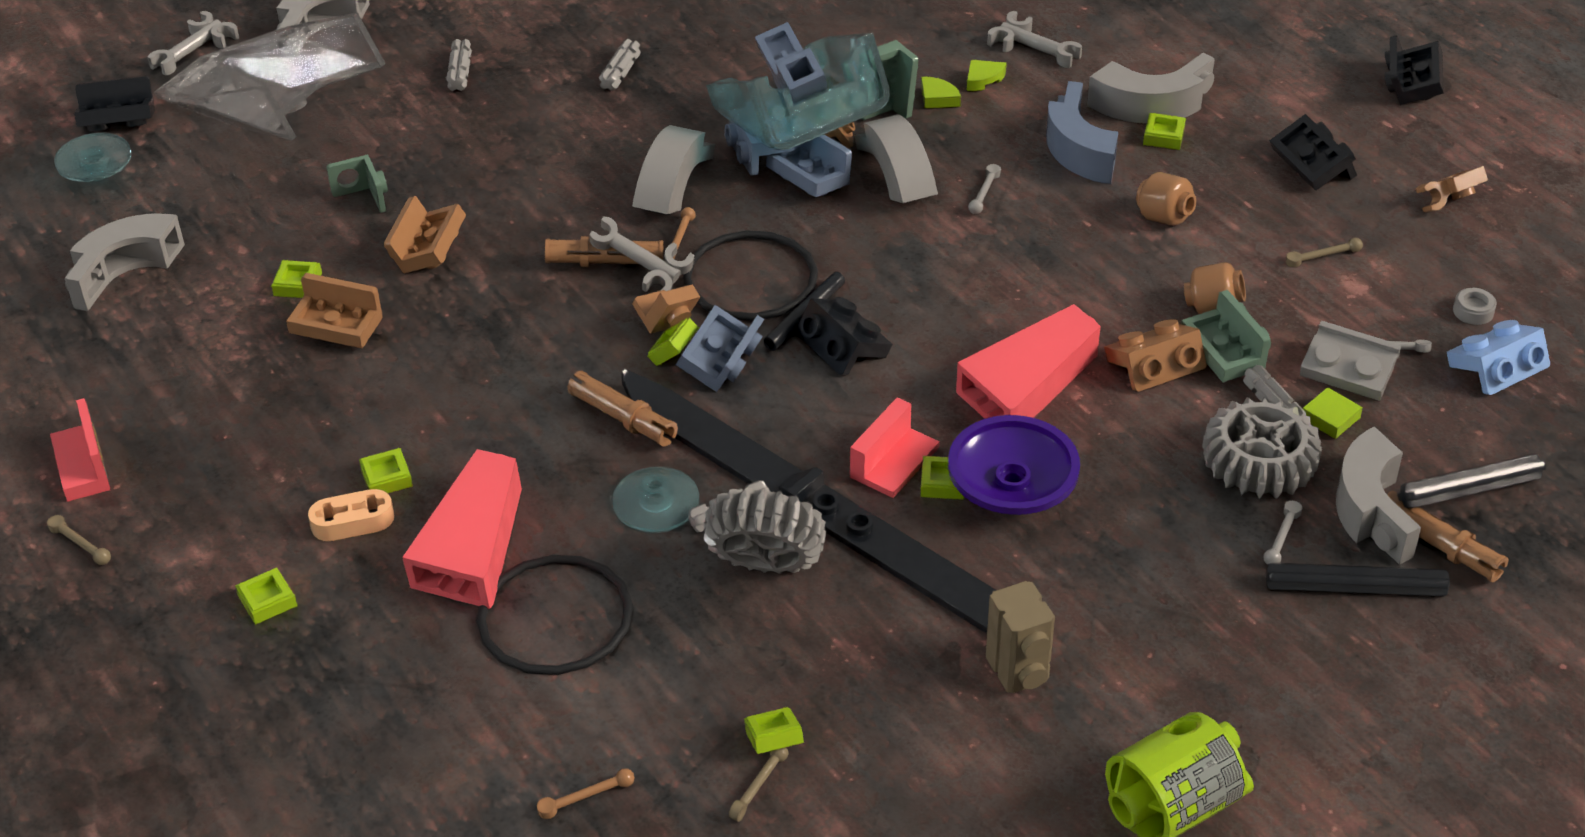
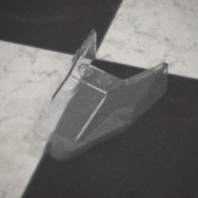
[154,12,386,141]

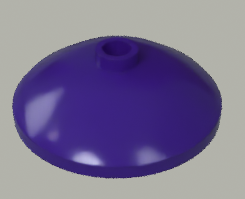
[948,415,1080,515]

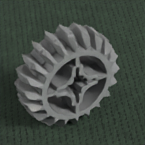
[1202,397,1322,499]
[703,487,826,574]

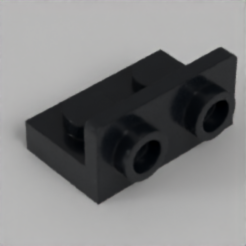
[1269,114,1357,191]

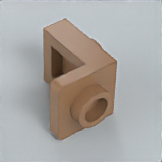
[632,284,700,334]

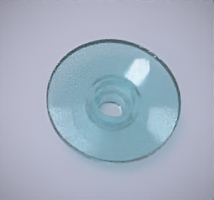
[54,133,131,182]
[612,467,699,533]

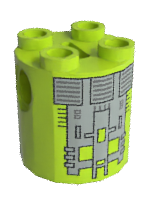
[1105,712,1254,837]

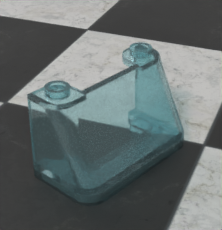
[706,33,890,150]

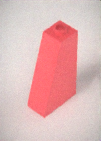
[956,304,1101,419]
[402,449,522,609]

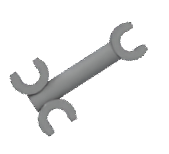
[148,11,239,76]
[987,11,1082,68]
[589,216,694,292]

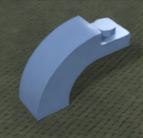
[755,22,827,106]
[1046,81,1118,184]

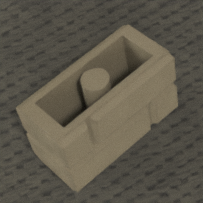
[986,581,1055,693]

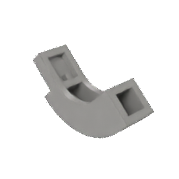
[1087,53,1215,123]

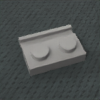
[1300,320,1401,401]

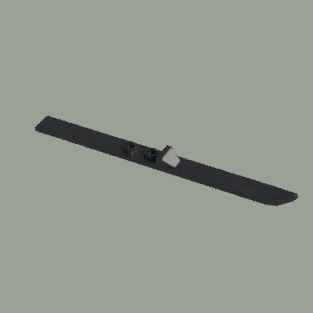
[621,369,996,634]

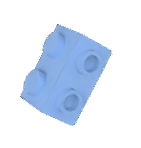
[1447,320,1550,395]

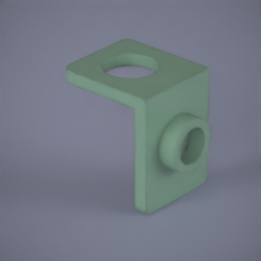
[326,154,388,213]

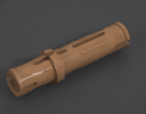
[545,236,664,267]
[567,371,678,447]
[1387,491,1509,582]

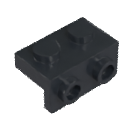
[1385,35,1444,105]
[74,75,155,131]
[796,297,893,375]

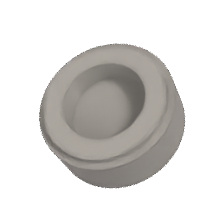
[1453,288,1497,325]

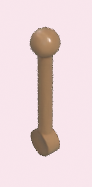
[672,207,696,259]
[537,768,635,819]

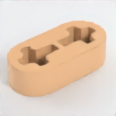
[308,489,394,541]

